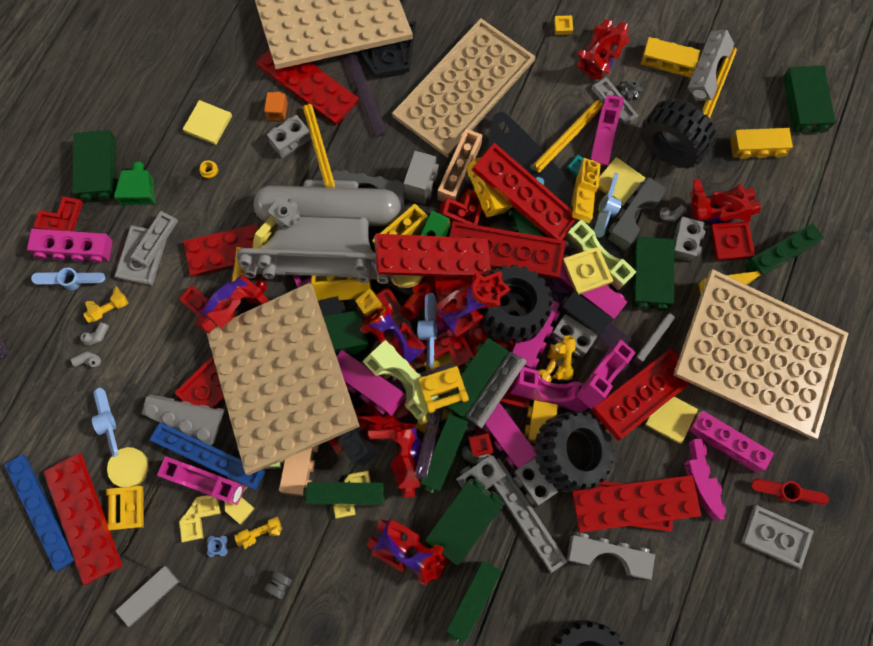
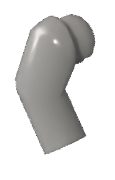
[462,446,490,465]

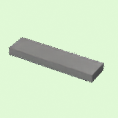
[465,352,527,428]

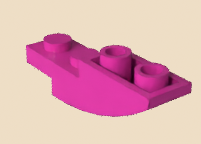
[591,95,624,166]
[684,439,726,521]

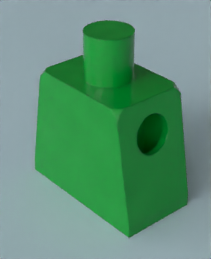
[114,162,155,205]
[421,211,451,237]

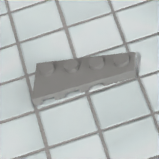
[142,395,225,446]

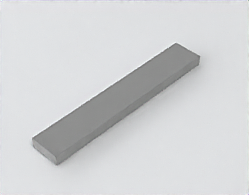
[484,458,568,573]

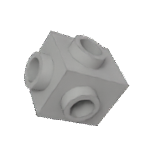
[267,196,301,228]

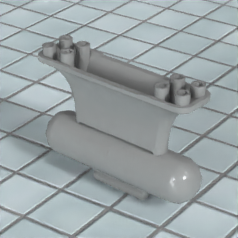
[236,179,401,284]

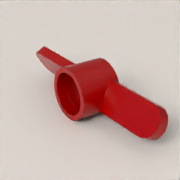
[751,478,829,505]

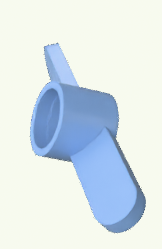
[594,173,621,238]
[31,268,105,290]
[417,293,437,367]
[92,388,118,457]

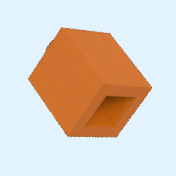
[264,92,288,122]

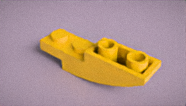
[570,158,600,223]

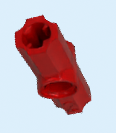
[401,276,436,320]

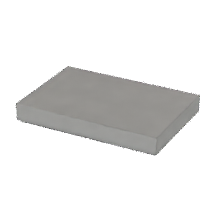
[114,225,167,286]
[741,505,814,569]

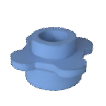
[207,536,228,557]

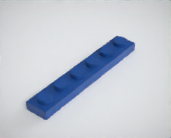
[150,423,265,490]
[4,454,75,571]

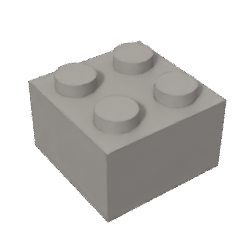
[404,151,439,205]

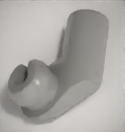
[660,205,687,222]
[81,322,109,345]
[71,351,101,367]

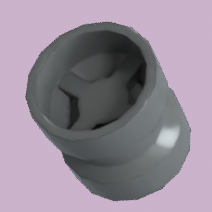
[264,570,293,599]

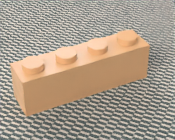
[437,129,483,202]
[279,445,319,496]

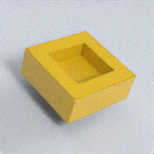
[554,16,573,35]
[355,289,382,317]

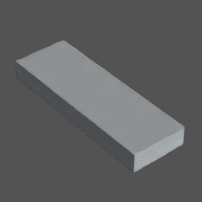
[591,77,638,128]
[130,211,178,267]
[633,314,675,366]
[116,566,180,627]

